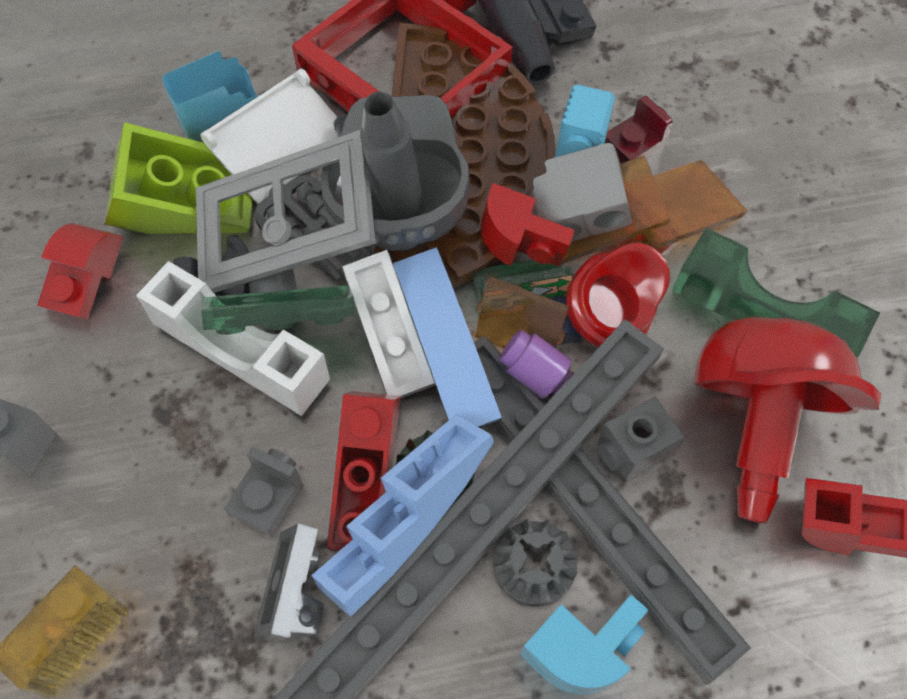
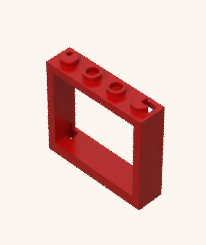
[292,0,513,119]

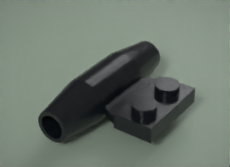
[478,0,597,85]

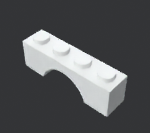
[136,261,330,416]

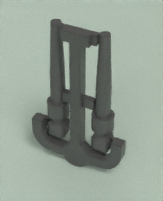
[255,175,373,281]

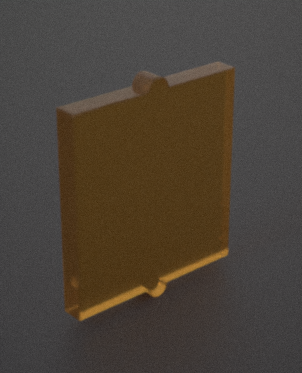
[475,276,569,348]

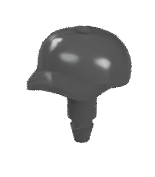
[320,92,470,251]

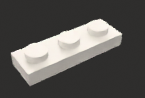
[342,250,436,398]

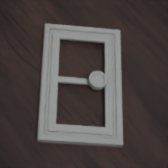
[196,129,375,293]

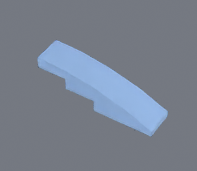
[393,248,502,428]
[311,414,494,617]

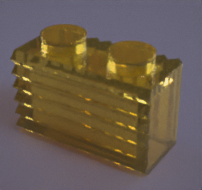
[0,565,129,698]

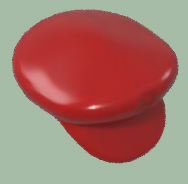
[566,243,670,348]

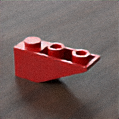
[327,391,401,550]

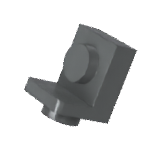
[224,447,303,537]

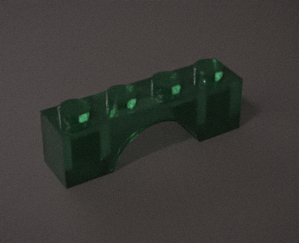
[672,227,880,358]

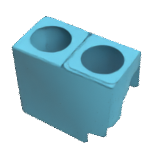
[162,51,258,143]

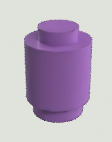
[498,329,573,398]

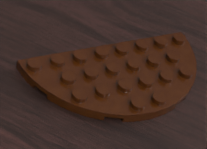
[374,23,556,288]

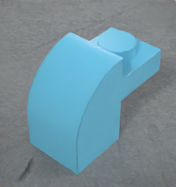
[520,595,648,695]

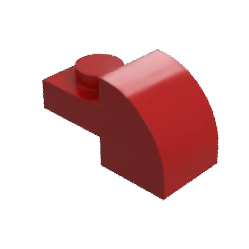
[481,183,575,266]
[37,223,123,320]
[802,478,907,558]

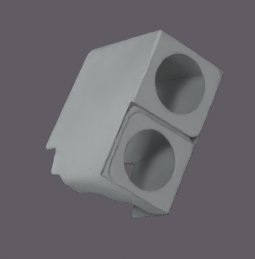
[532,143,633,242]

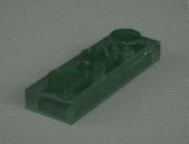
[201,285,355,335]

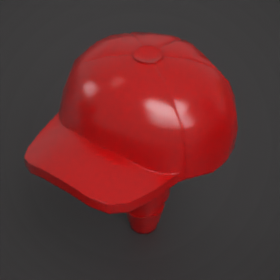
[694,317,882,524]

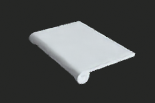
[200,69,338,205]

